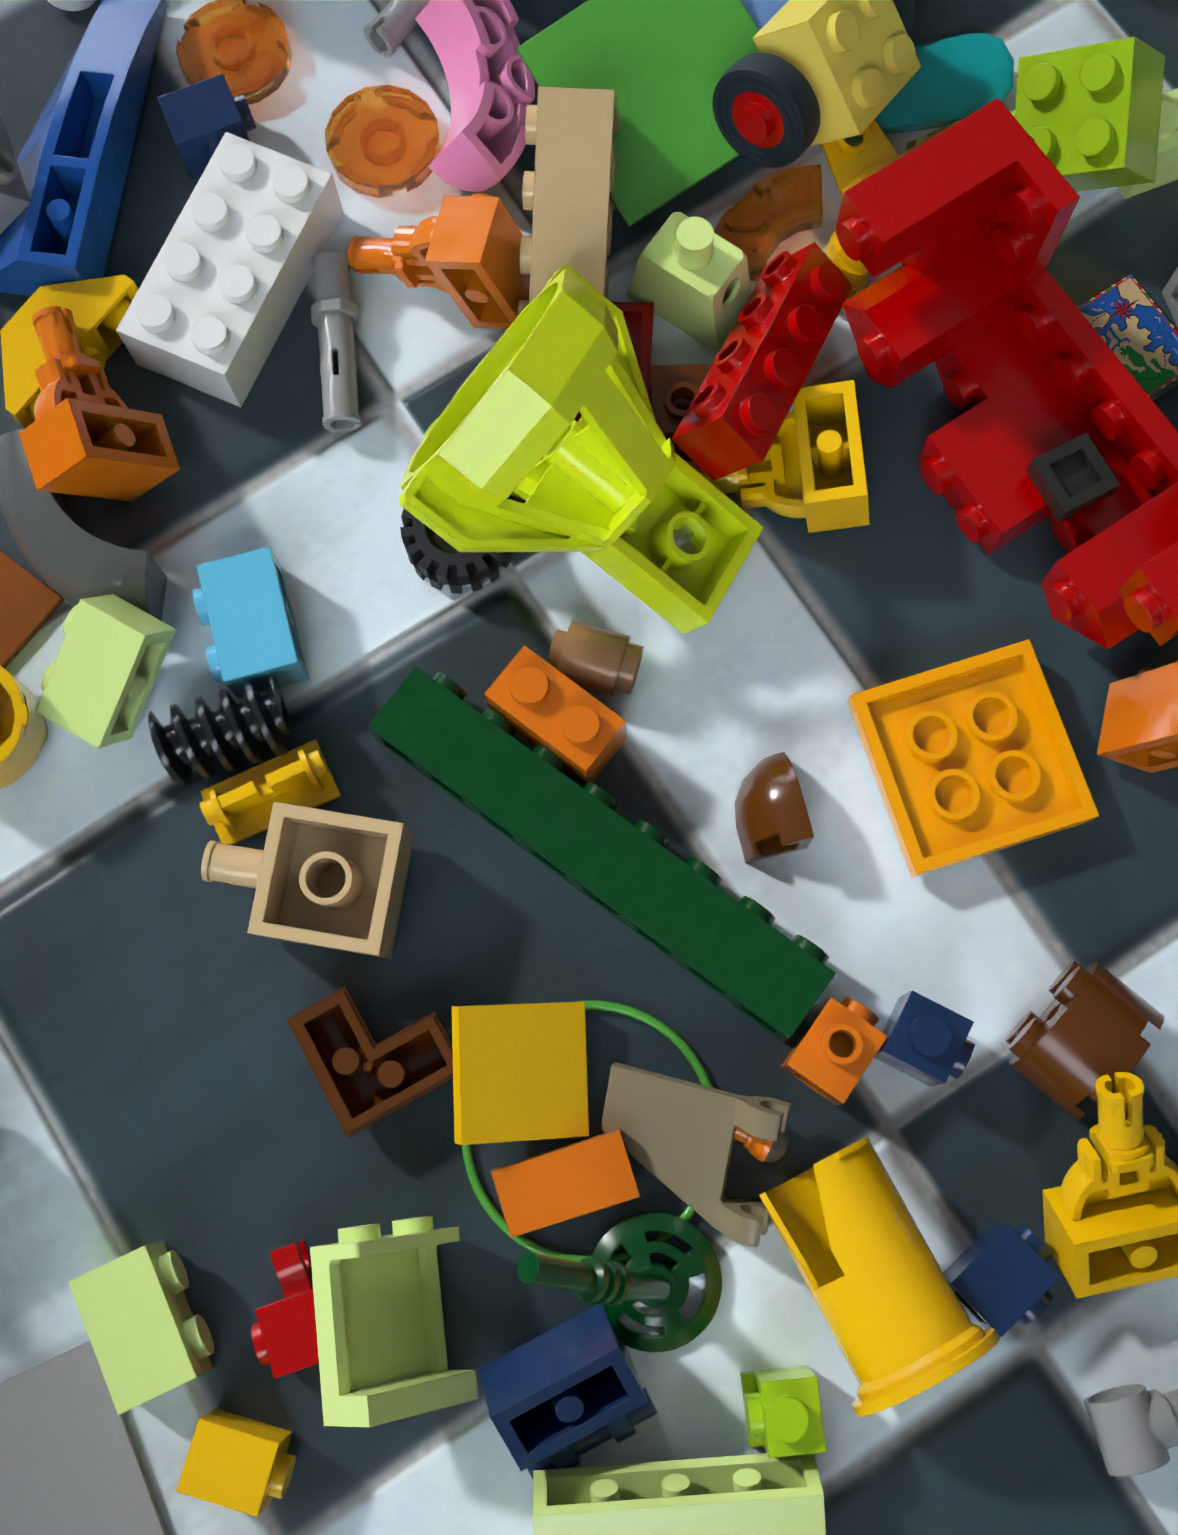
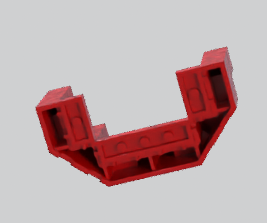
[836,98,1178,650]

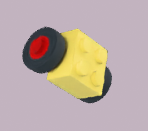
[712,0,921,168]

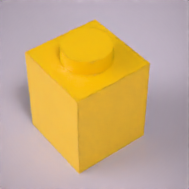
[176,1408,296,1517]

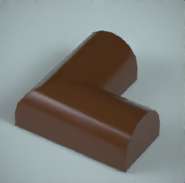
[287,986,453,1138]

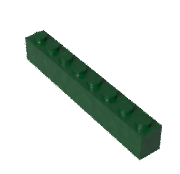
[368,667,836,1043]

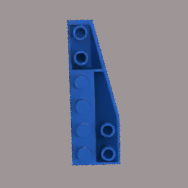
[0,0,166,296]

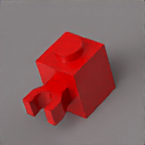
[251,1240,319,1379]

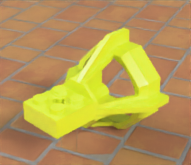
[399,265,764,634]

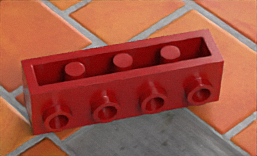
[672,242,853,481]

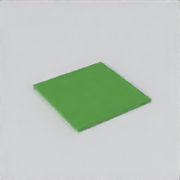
[516,0,759,228]

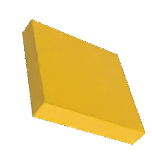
[452,1002,589,1145]

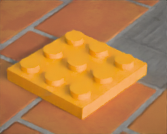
[847,639,1099,878]

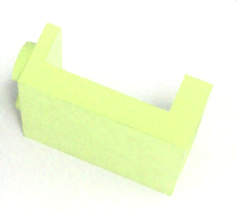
[310,1216,479,1427]

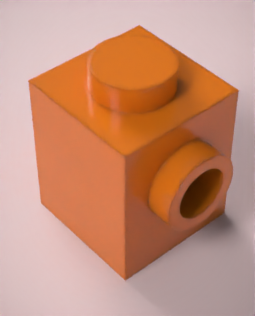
[780,997,888,1106]

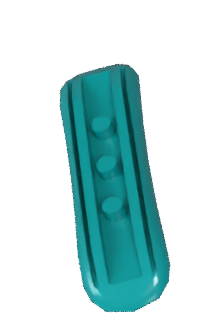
[845,33,1014,139]

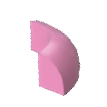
[415,0,535,192]

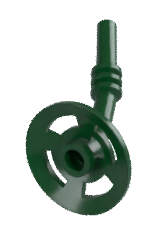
[517,1212,722,1352]

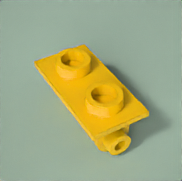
[199,739,341,845]

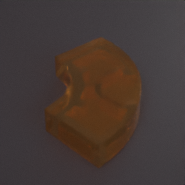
[714,165,823,281]

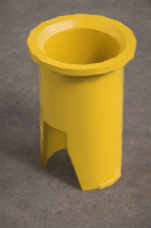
[759,1137,1000,1417]

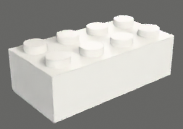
[116,132,344,407]

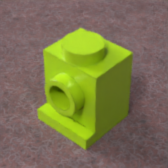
[740,1365,827,1458]

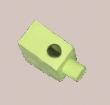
[627,212,751,354]

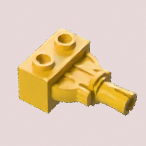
[687,380,870,533]
[1042,1072,1178,1299]

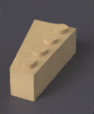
[518,86,620,315]

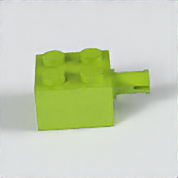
[1010,37,1165,192]

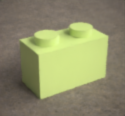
[35,594,177,749]
[68,1241,214,1415]

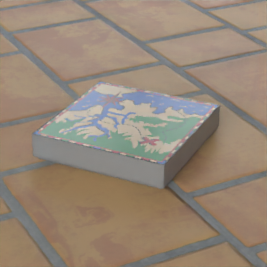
[1077,272,1178,401]

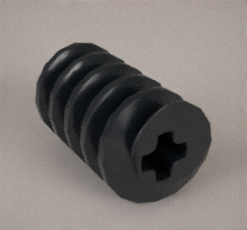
[148,675,292,786]

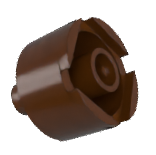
[1005,961,1164,1119]

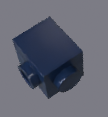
[157,73,257,179]
[874,991,975,1087]
[943,1221,1060,1338]

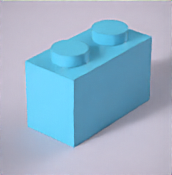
[192,546,309,699]

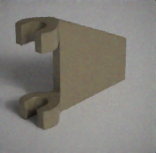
[600,1062,791,1247]

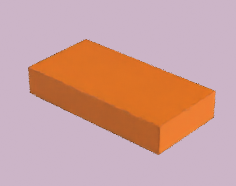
[491,1129,640,1238]

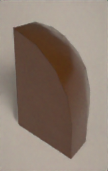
[735,752,814,863]

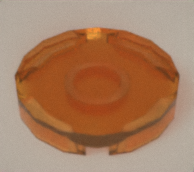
[176,0,292,105]
[325,85,441,198]

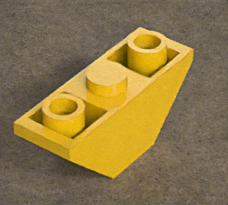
[0,274,138,429]

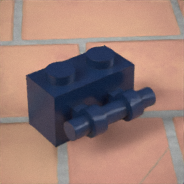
[479,1304,658,1479]

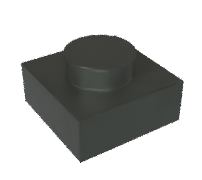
[1026,432,1120,523]

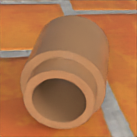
[548,620,644,697]

